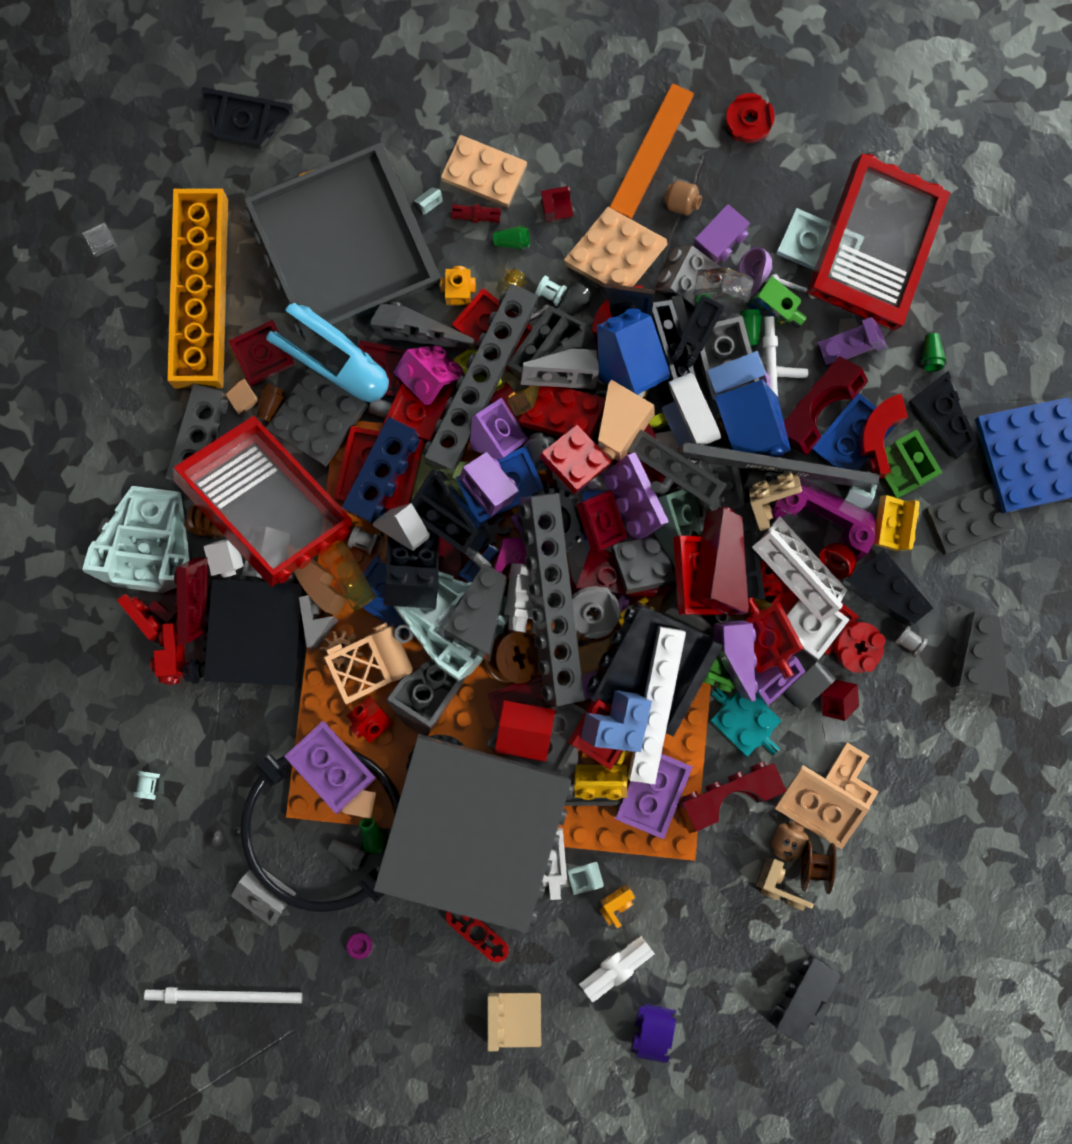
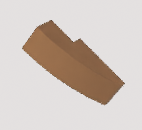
[286,545,348,615]

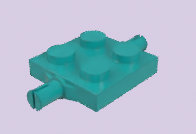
[709,688,782,758]

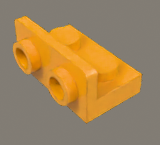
[599,884,635,929]

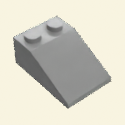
[697,316,759,400]

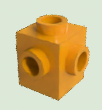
[441,266,476,305]

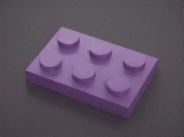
[602,452,669,541]
[284,721,376,814]
[615,754,692,839]

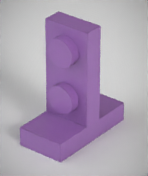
[818,317,887,366]

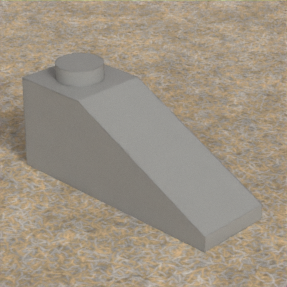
[520,348,599,389]

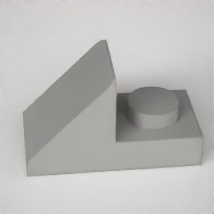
[299,595,338,650]

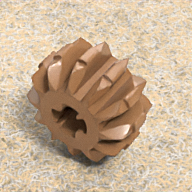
[320,630,364,673]

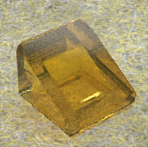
[507,385,540,416]

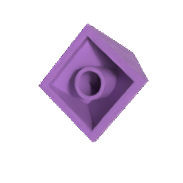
[470,398,529,460]

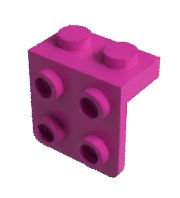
[393,345,465,405]

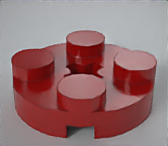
[725,93,775,143]
[833,621,885,673]

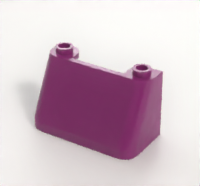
[771,478,876,562]

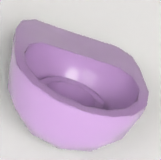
[735,247,772,300]

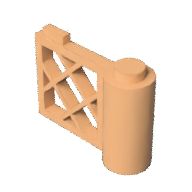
[323,622,414,704]

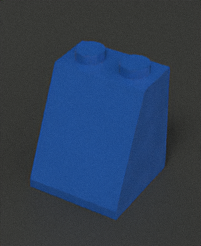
[597,309,670,395]
[715,379,791,458]

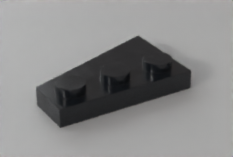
[908,371,977,460]

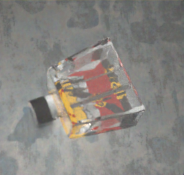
[693,267,754,308]

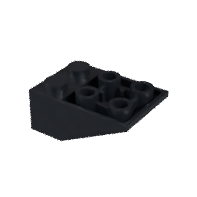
[384,531,439,609]

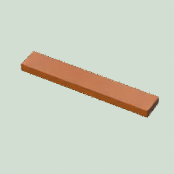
[610,83,694,220]

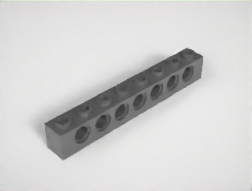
[423,283,538,476]
[518,493,584,706]

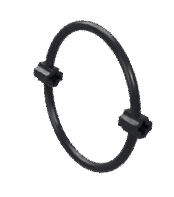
[241,749,400,912]

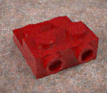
[150,623,186,685]

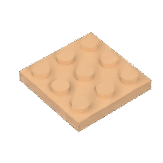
[564,207,668,287]

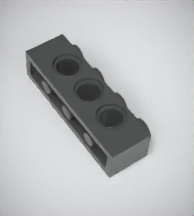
[165,384,228,489]

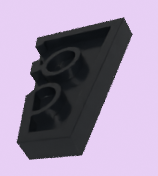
[604,283,655,317]

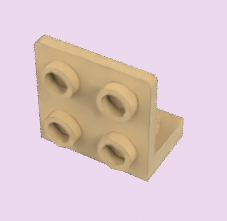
[749,472,802,531]
[756,857,814,911]
[488,993,541,1051]

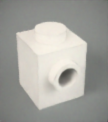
[203,539,244,578]

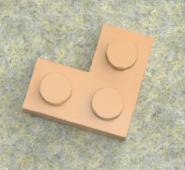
[825,743,879,806]

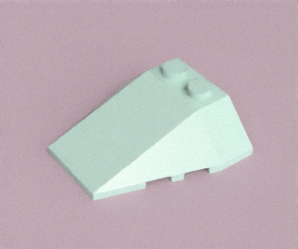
[83,486,190,593]
[393,572,510,681]

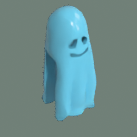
[266,303,389,402]

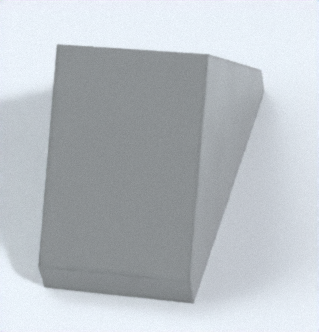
[373,503,430,551]

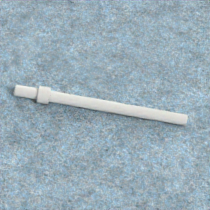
[763,316,781,458]
[144,987,302,1004]

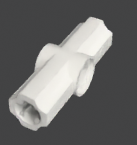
[579,936,654,1002]

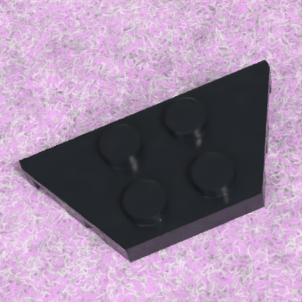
[201,87,294,149]
[733,502,765,600]

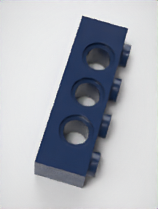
[342,417,420,525]

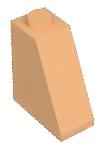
[598,380,655,461]

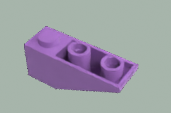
[714,621,758,701]

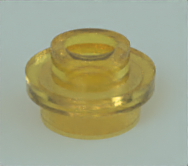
[504,267,527,288]

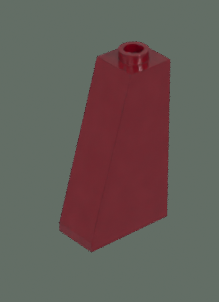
[693,507,748,616]

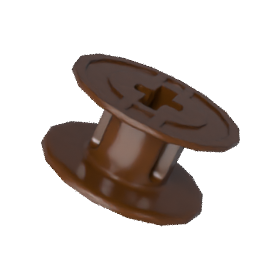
[485,632,539,684]
[800,840,836,895]

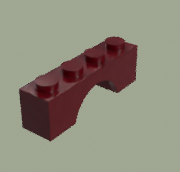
[784,356,868,455]
[677,761,787,833]

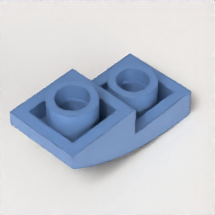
[707,351,766,394]

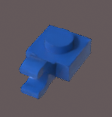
[459,544,499,582]

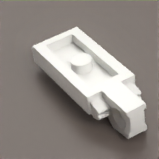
[542,827,567,900]

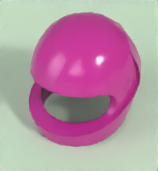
[494,538,526,573]

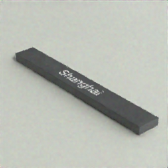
[677,442,879,489]

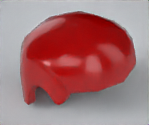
[819,543,856,580]

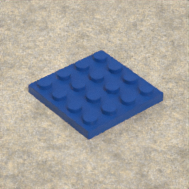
[975,397,1072,514]

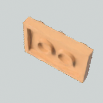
[441,135,527,208]
[775,765,870,849]

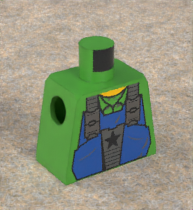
[746,276,807,328]

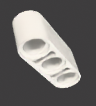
[668,372,721,445]

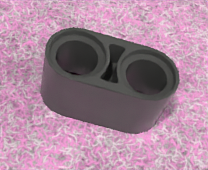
[784,660,836,711]

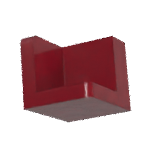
[541,186,574,223]
[148,589,177,624]
[820,680,859,721]

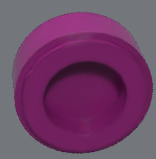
[346,932,373,959]

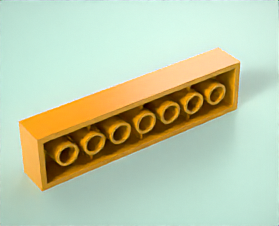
[168,189,228,388]

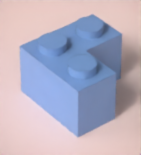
[581,691,652,752]

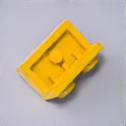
[873,495,919,551]
[574,765,628,800]

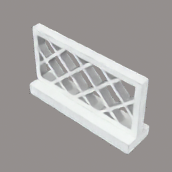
[752,516,847,623]

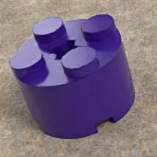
[630,1004,676,1064]

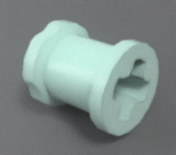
[535,275,567,306]
[133,771,160,800]

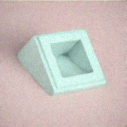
[414,188,442,215]
[845,484,878,510]
[567,862,604,895]

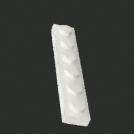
[628,626,686,784]

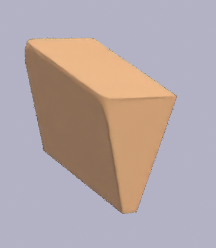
[226,378,259,415]
[341,790,376,819]

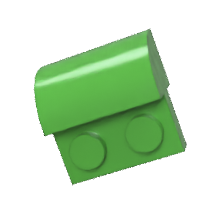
[885,429,943,499]

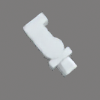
[504,563,554,634]

